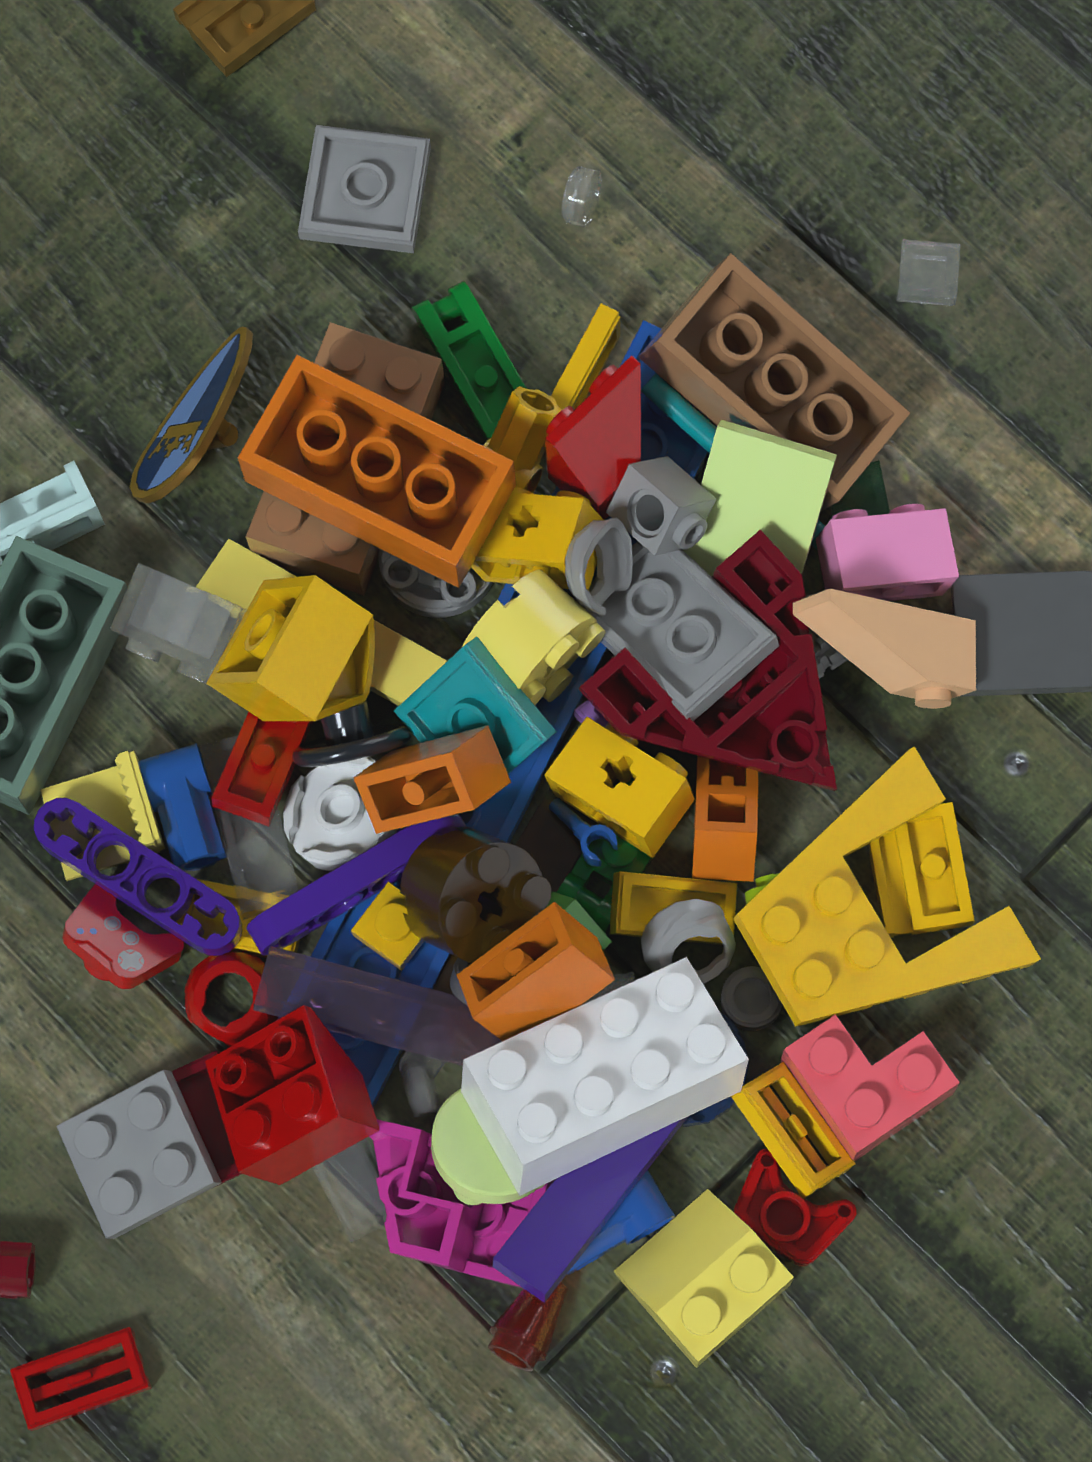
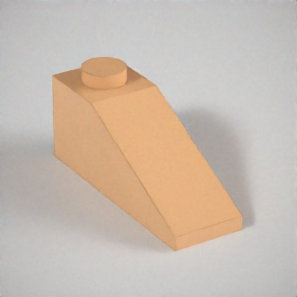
[793,589,976,709]

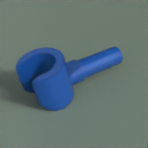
[549,798,618,867]

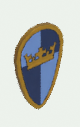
[130,326,253,504]

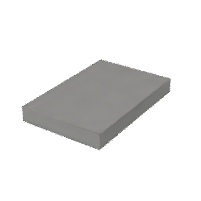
[572,541,779,721]

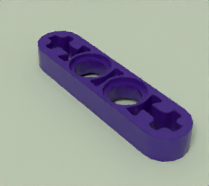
[34,798,242,956]
[246,814,466,956]

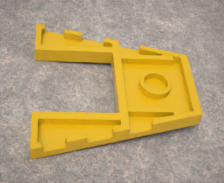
[733,746,1041,1027]

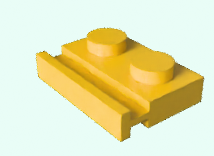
[868,802,975,938]

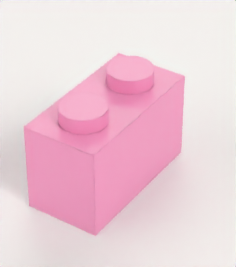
[816,504,959,601]

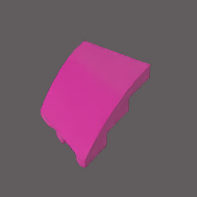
[369,1119,554,1289]

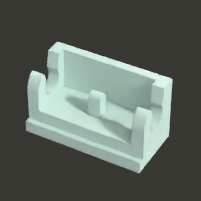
[0,461,105,566]

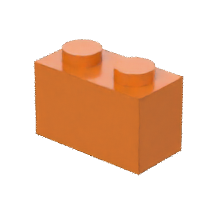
[353,725,511,834]
[457,902,615,1041]

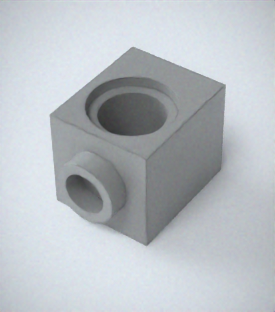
[606,456,716,556]

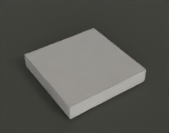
[298,125,431,253]

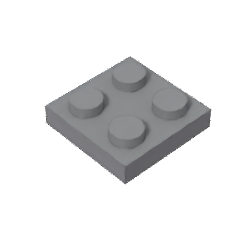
[56,1070,222,1239]

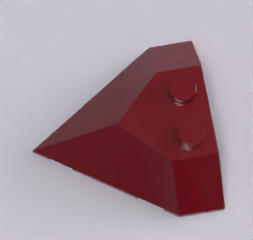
[579,529,837,791]

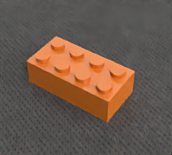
[238,355,516,588]

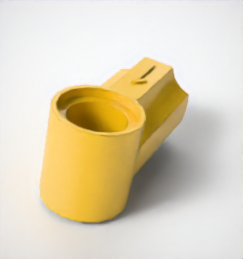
[483,386,562,493]

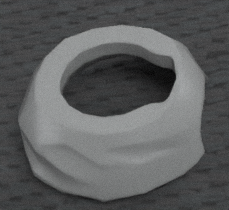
[565,517,633,615]
[641,899,736,984]

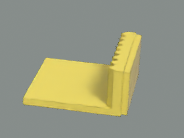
[40,751,165,881]

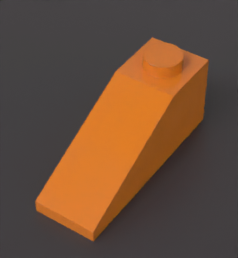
[692,755,758,882]

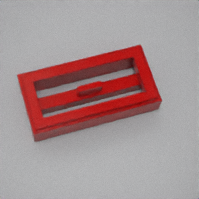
[10,1327,152,1431]

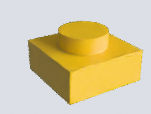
[351,882,424,971]

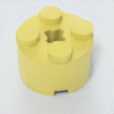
[462,570,606,705]

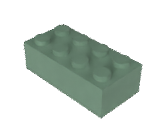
[0,536,134,815]

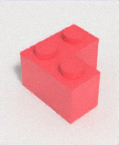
[781,1014,960,1161]

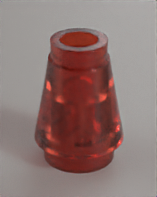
[488,1282,568,1372]

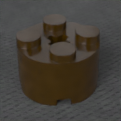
[400,826,551,963]

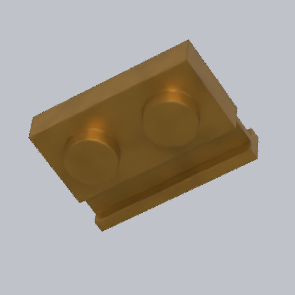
[173,0,316,77]

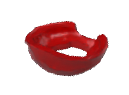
[185,951,282,1047]

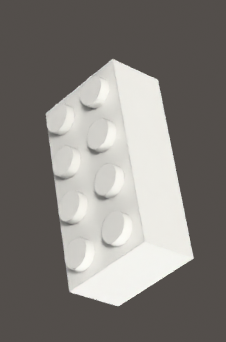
[461,957,749,1196]

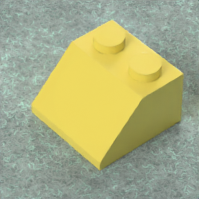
[614,1189,794,1368]

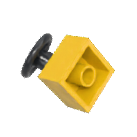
[206,575,412,767]

